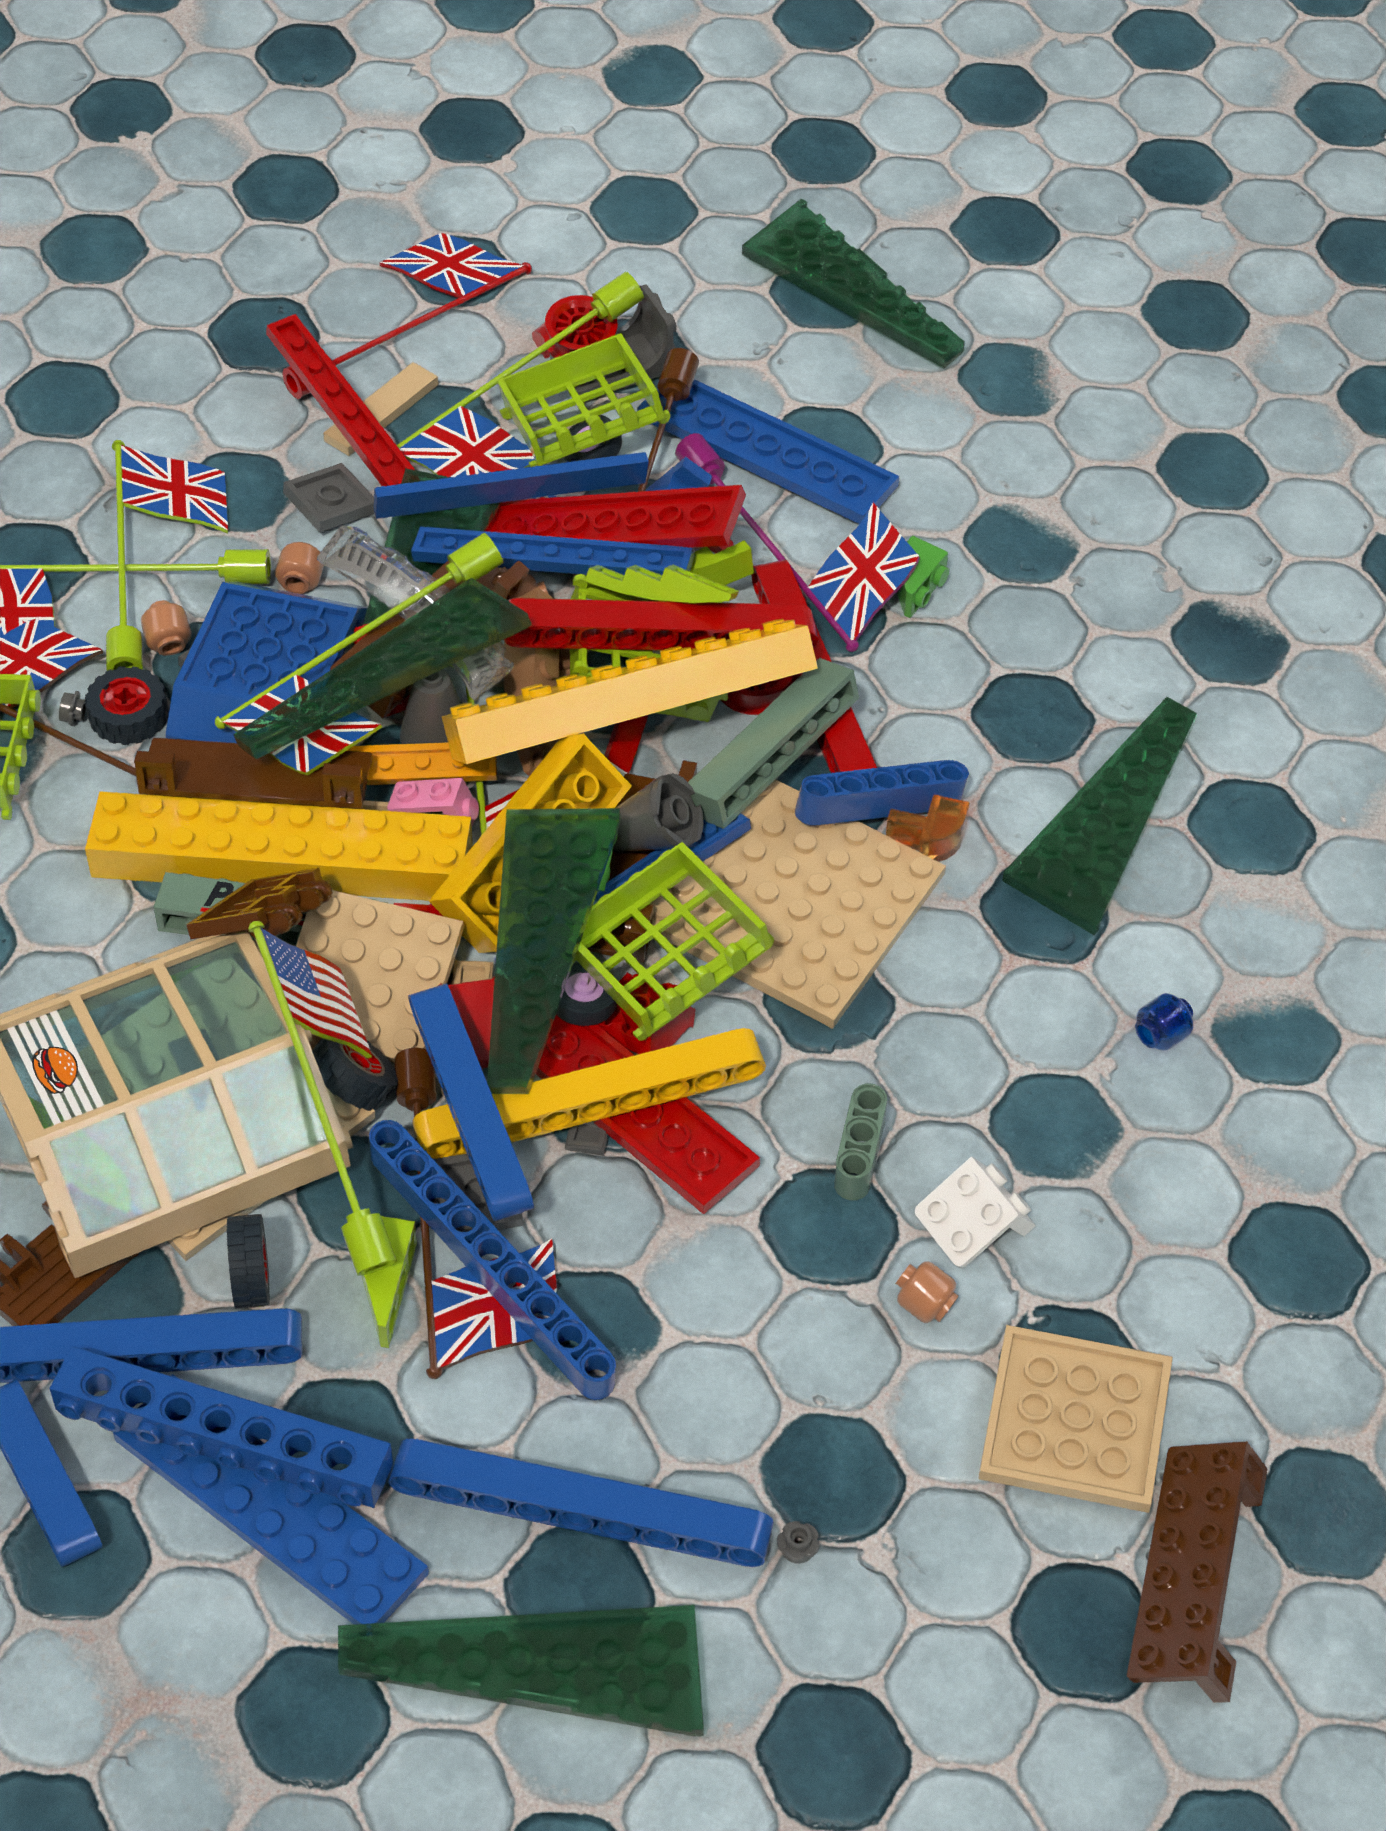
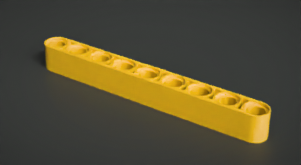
[412,1028,766,1159]

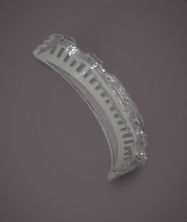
[317,525,514,701]

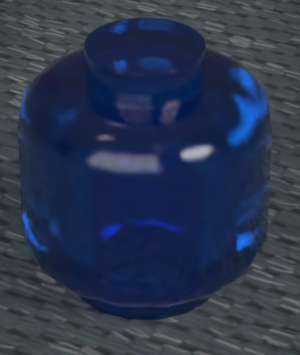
[1135,993,1193,1051]

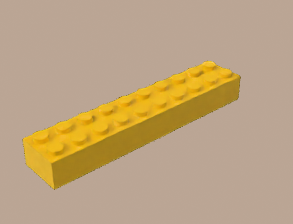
[441,619,818,764]
[85,791,473,901]

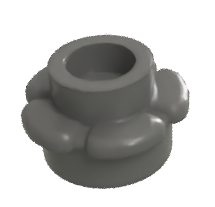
[59,691,86,726]
[777,1521,820,1564]

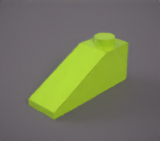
[362,1216,417,1348]

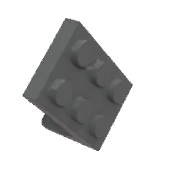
[550,284,677,395]

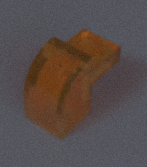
[886,795,970,862]

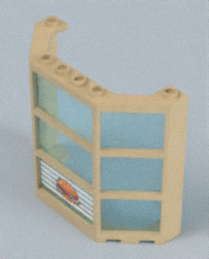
[0,930,353,1278]

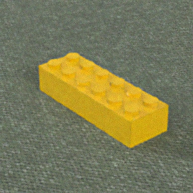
[429,733,632,953]

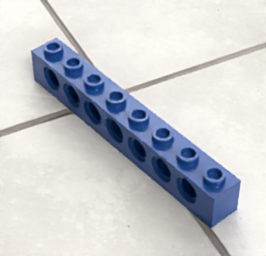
[49,1346,393,1508]

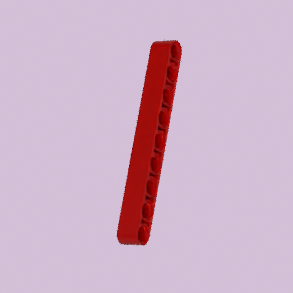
[751,559,877,773]
[500,598,818,650]

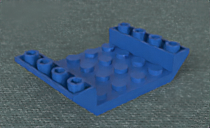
[165,582,372,745]

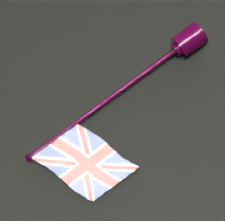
[675,433,920,652]

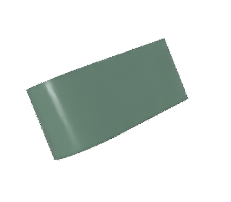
[834,1083,887,1200]

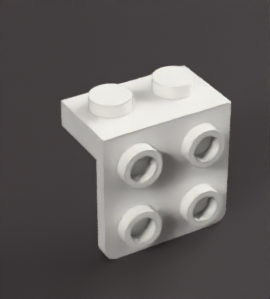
[915,1156,1036,1268]

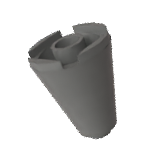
[400,667,461,744]
[610,773,703,852]

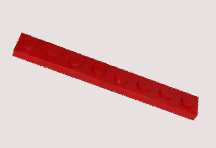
[266,314,424,486]

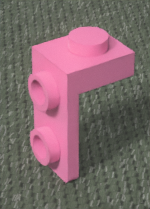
[387,778,479,826]

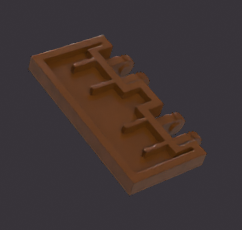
[186,867,333,940]
[0,1182,142,1326]

